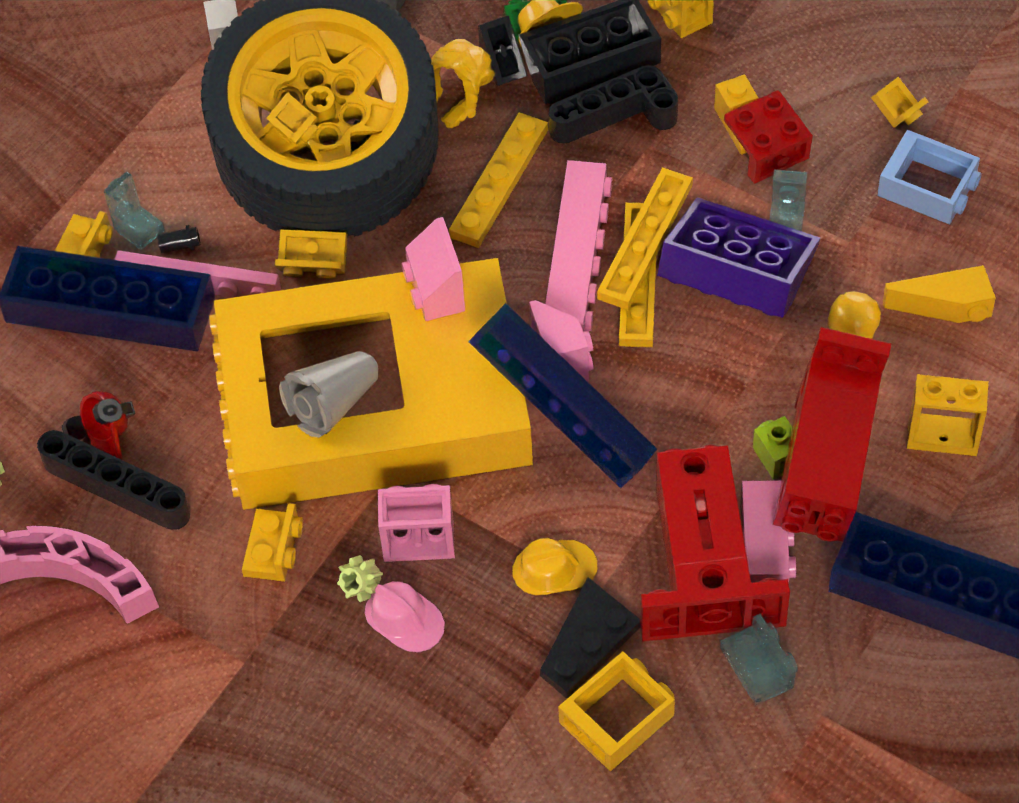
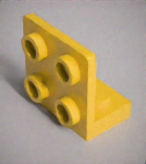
[647,0,714,38]

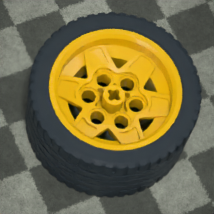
[201,0,439,238]

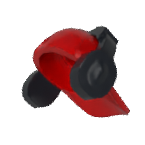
[62,391,136,460]

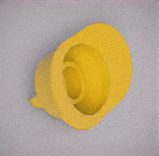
[518,0,583,47]
[513,538,597,596]

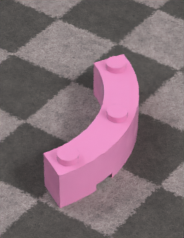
[0,526,159,624]

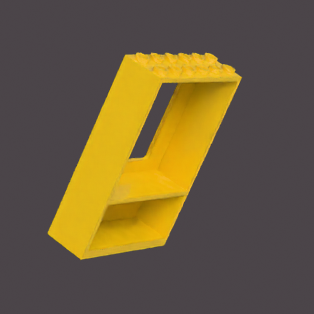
[209,258,533,510]

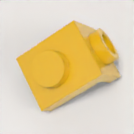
[871,77,928,128]
[266,92,319,144]

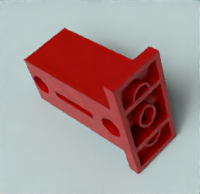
[773,327,891,542]
[640,445,790,642]

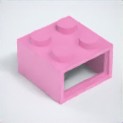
[378,484,455,562]

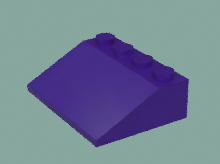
[657,197,820,318]

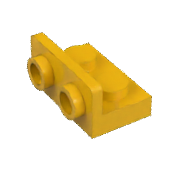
[48,211,113,281]
[242,503,303,582]

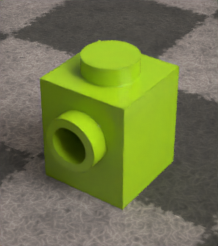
[753,416,792,480]

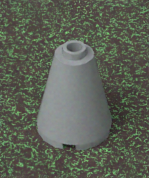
[279,351,379,438]

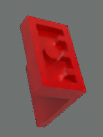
[724,90,813,184]

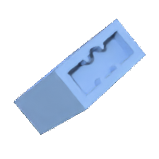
[877,130,982,225]

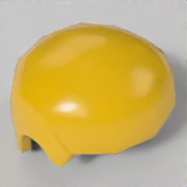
[828,291,881,339]

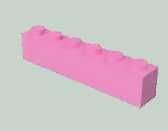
[545,160,612,332]

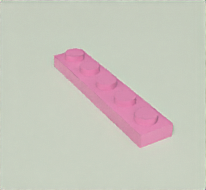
[114,251,281,298]

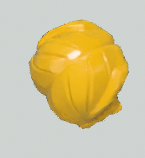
[431,39,495,128]

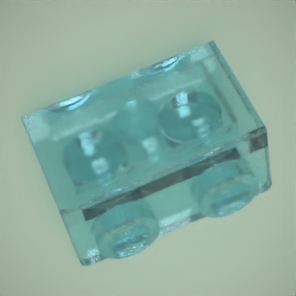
[720,614,798,706]

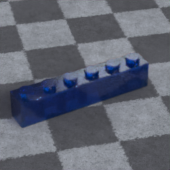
[469,303,657,488]

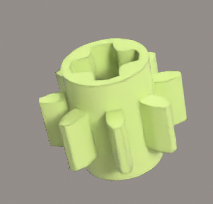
[337,555,383,602]

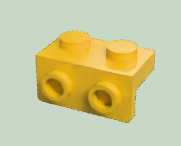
[275,229,347,279]

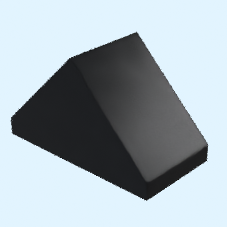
[478,15,527,86]

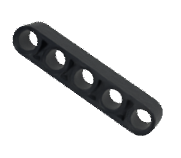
[37,430,190,530]

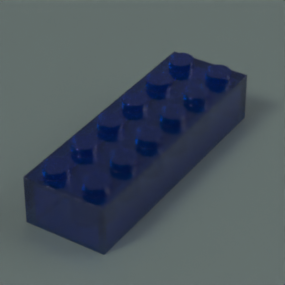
[0,246,215,352]
[828,512,1019,659]

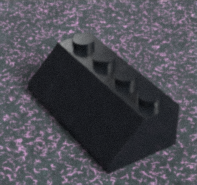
[519,0,661,104]

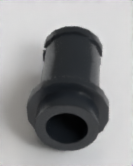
[157,225,201,254]

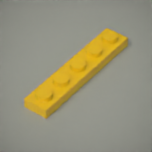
[449,112,548,248]
[597,167,693,310]
[619,203,657,347]

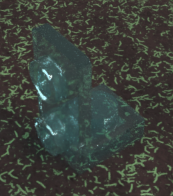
[768,170,807,243]
[104,171,165,250]

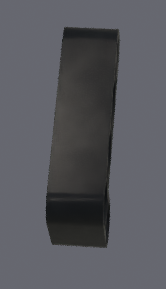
[549,65,678,144]

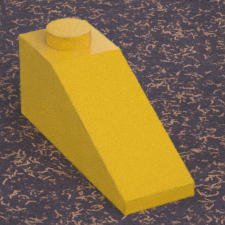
[883,265,996,323]

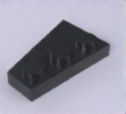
[540,577,640,698]

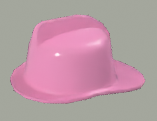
[365,581,445,652]

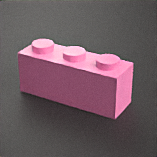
[741,481,796,583]

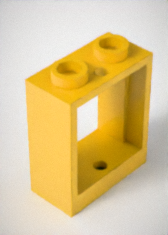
[907,374,989,456]
[558,651,675,772]

